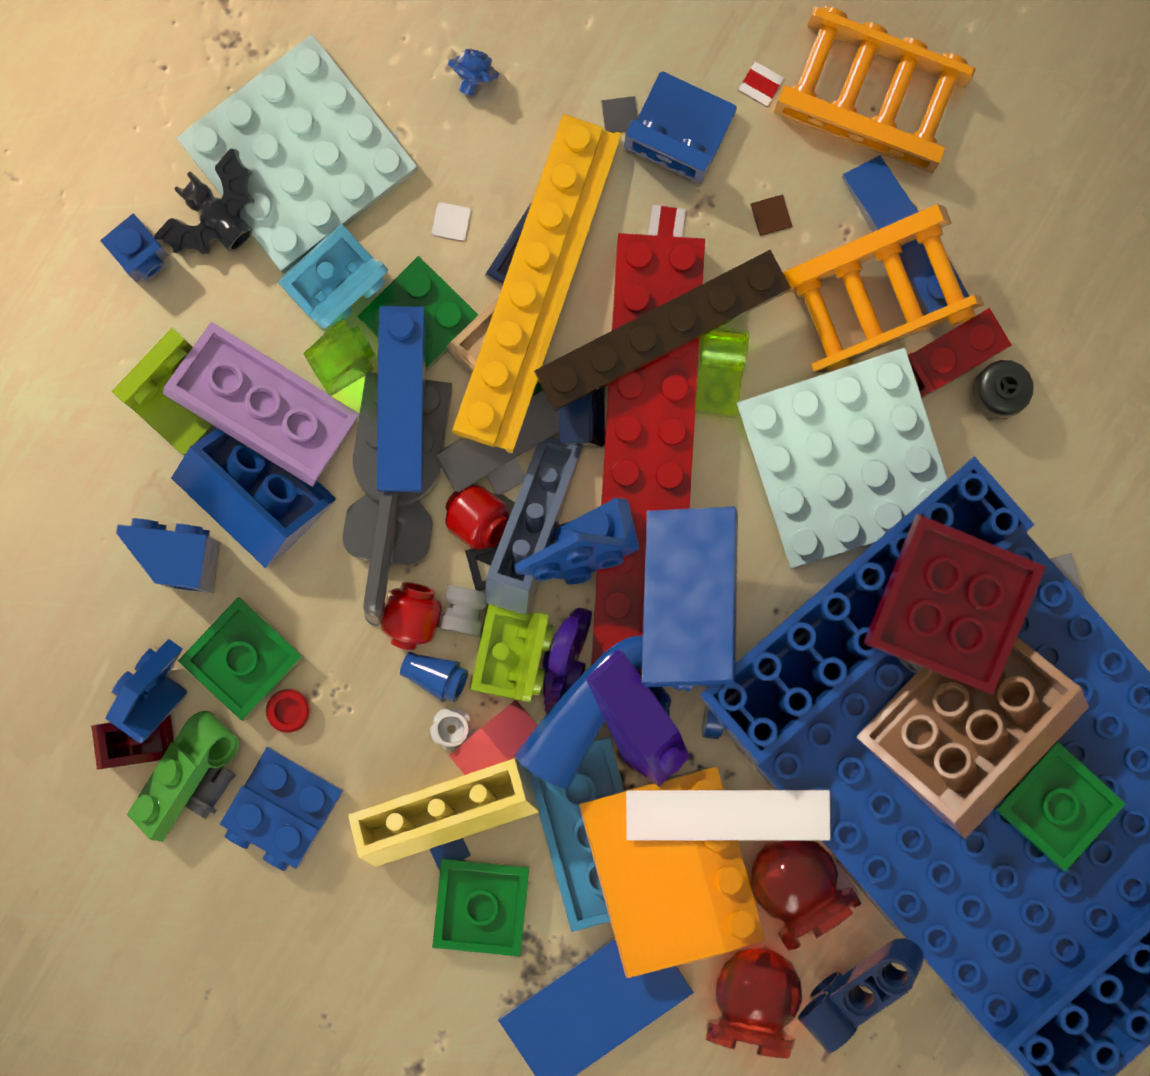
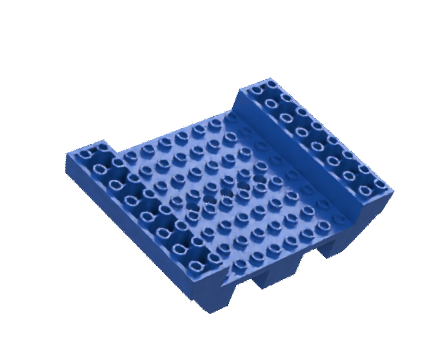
[700,456,1150,1076]

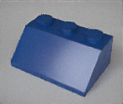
[171,428,336,568]

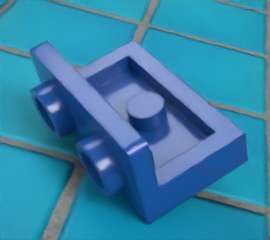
[105,639,187,743]

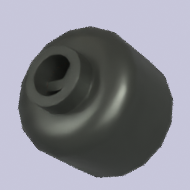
[972,360,1034,419]

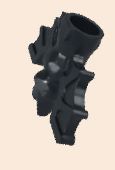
[154,148,255,254]

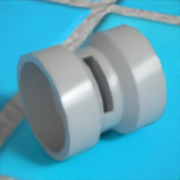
[438,585,487,637]

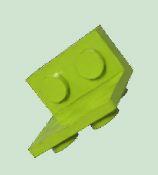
[111,328,214,455]

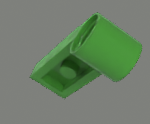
[127,711,239,842]

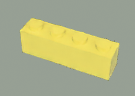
[348,758,540,867]

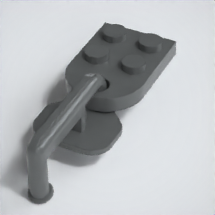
[343,372,452,626]

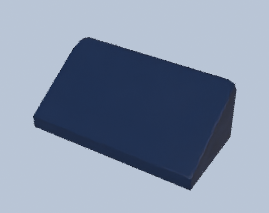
[559,387,605,448]

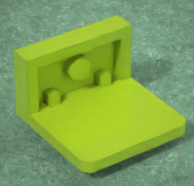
[469,604,554,703]

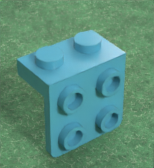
[277,224,389,329]

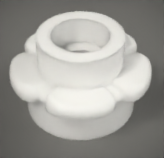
[430,708,473,751]

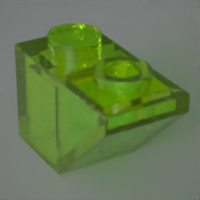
[303,319,375,396]

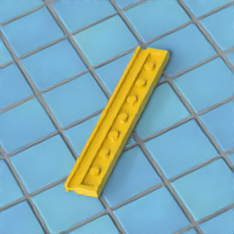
[452,113,622,453]

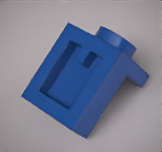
[100,213,169,283]

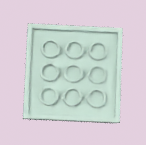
[176,34,418,274]
[737,347,948,568]

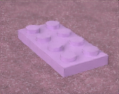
[163,322,359,487]

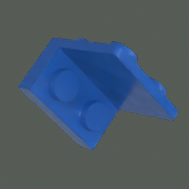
[624,71,737,184]
[515,498,639,585]

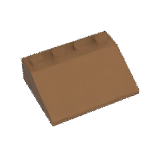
[856,637,1089,839]

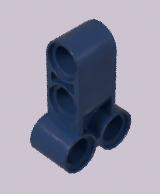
[798,938,924,1054]

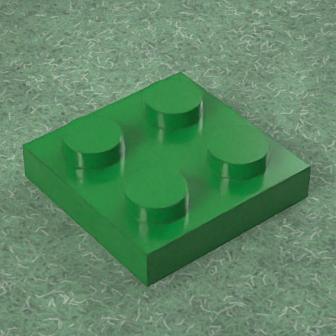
[357,256,479,372]
[178,597,304,721]
[994,742,1126,872]
[432,858,529,957]

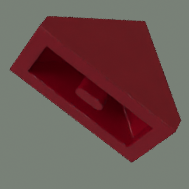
[91,715,174,770]

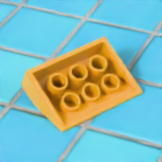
[579,766,765,978]

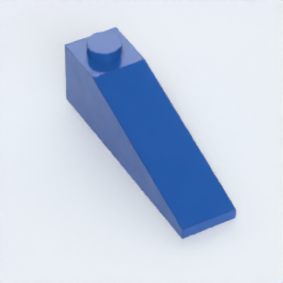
[841,155,969,316]
[377,306,427,492]

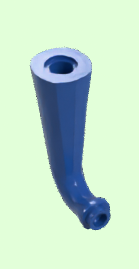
[515,636,693,789]

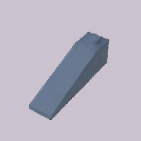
[485,436,583,615]

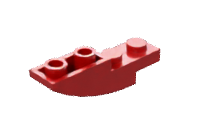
[908,308,1012,399]

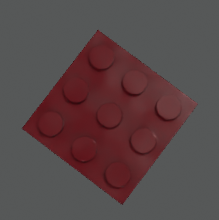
[864,514,1046,695]

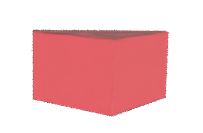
[449,700,538,775]

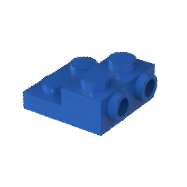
[219,747,344,871]

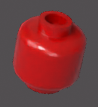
[445,485,509,550]
[380,582,442,650]

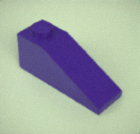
[586,649,690,786]

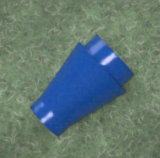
[400,651,468,702]

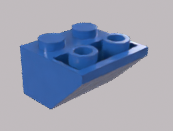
[116,518,221,594]

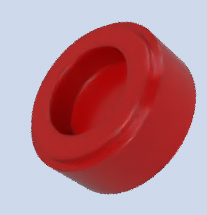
[266,689,311,733]

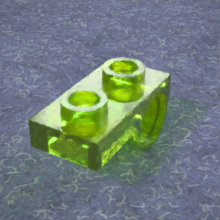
[695,327,749,419]

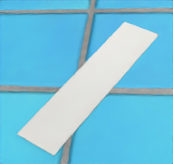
[626,790,830,840]

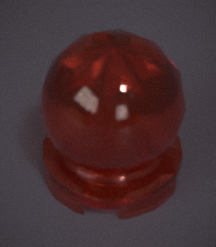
[750,840,862,951]
[705,947,803,1058]

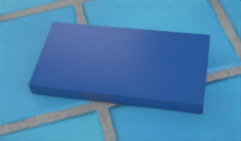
[642,506,738,687]
[498,938,694,1076]

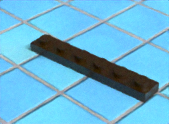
[534,250,791,412]

